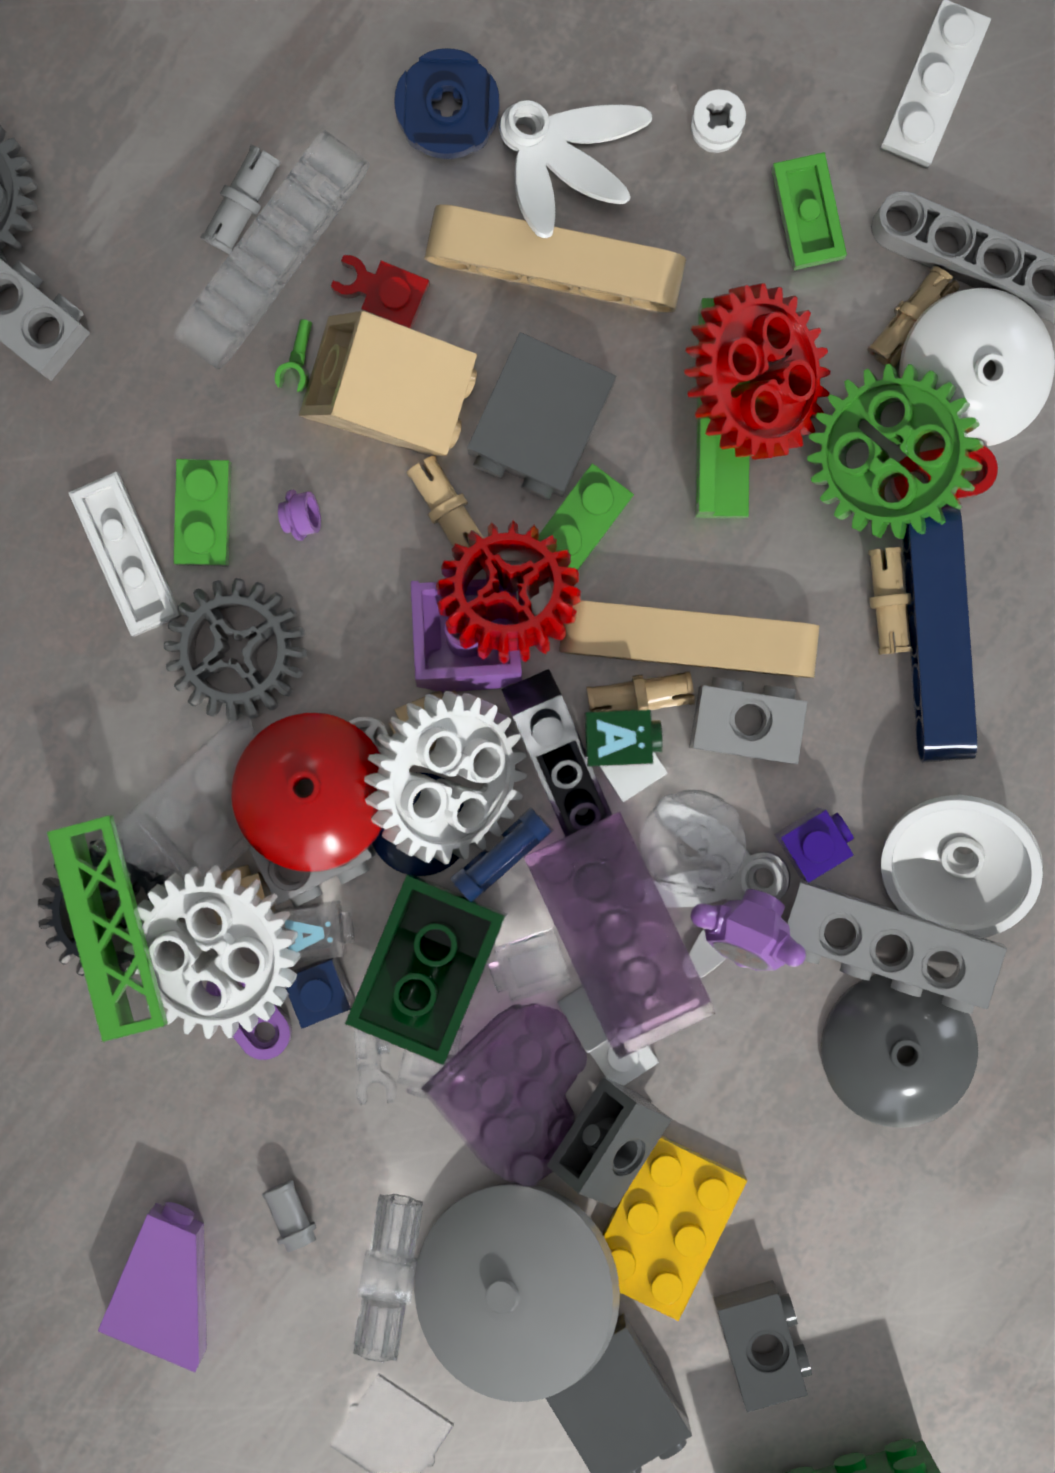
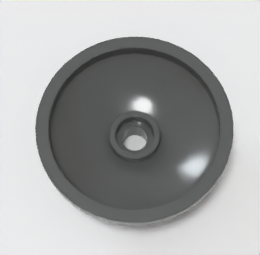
[821,974,978,1128]

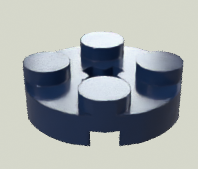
[394,48,500,159]

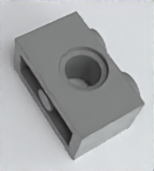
[689,677,808,764]

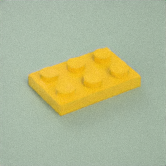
[602,1136,748,1321]

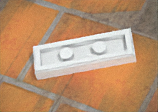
[68,472,182,637]

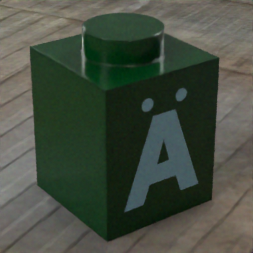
[584,709,663,767]

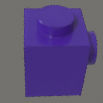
[774,808,854,883]

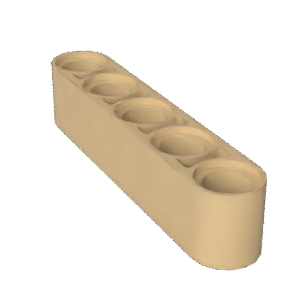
[424,205,686,313]
[559,600,820,678]

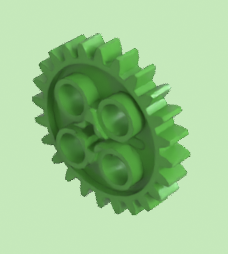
[807,364,984,539]

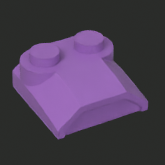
[411,579,522,692]

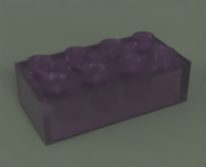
[524,812,716,1059]

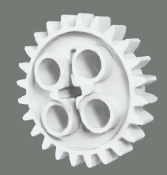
[364,691,527,864]
[124,865,300,1039]

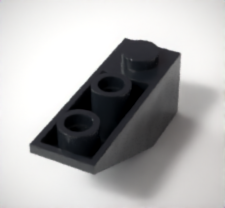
[501,669,615,843]

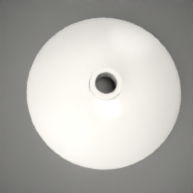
[899,288,1055,447]
[881,795,1043,938]

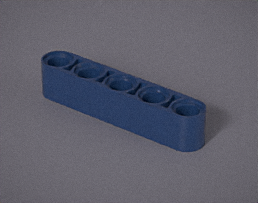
[902,504,978,763]

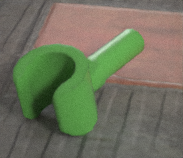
[275,319,312,392]

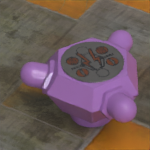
[691,889,806,971]

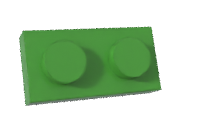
[771,152,847,270]
[173,459,231,567]
[538,463,634,570]

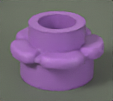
[278,489,321,541]

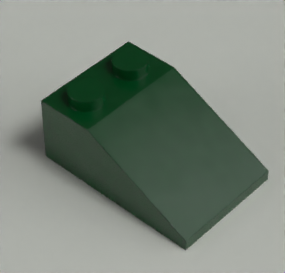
[345,874,507,1066]

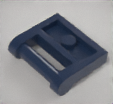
[450,807,554,902]

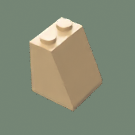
[299,311,477,456]

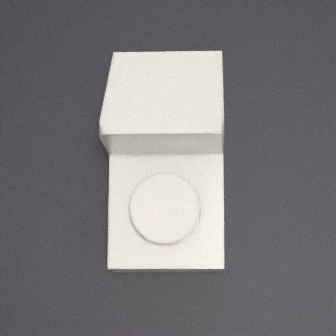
[558,973,659,1086]

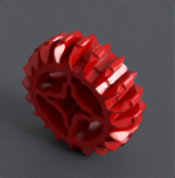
[436,520,581,664]

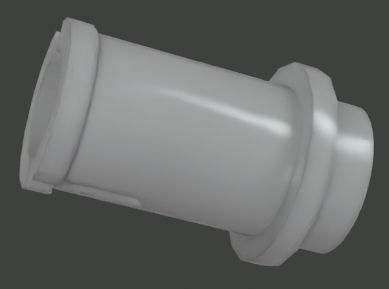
[262,1180,317,1252]

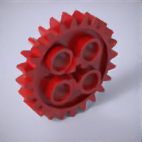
[684,283,831,460]

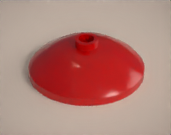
[231,713,382,872]

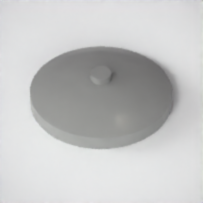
[414,1183,620,1402]

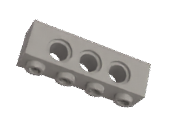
[787,880,1007,1014]

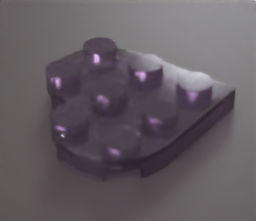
[420,1003,587,1187]

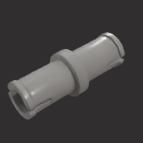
[200,145,281,255]

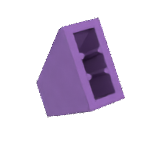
[98,1202,207,1372]

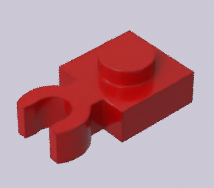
[331,255,430,329]

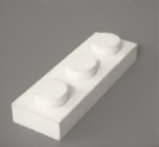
[880,0,992,169]

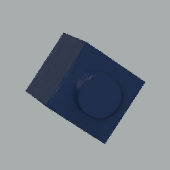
[285,953,355,1029]

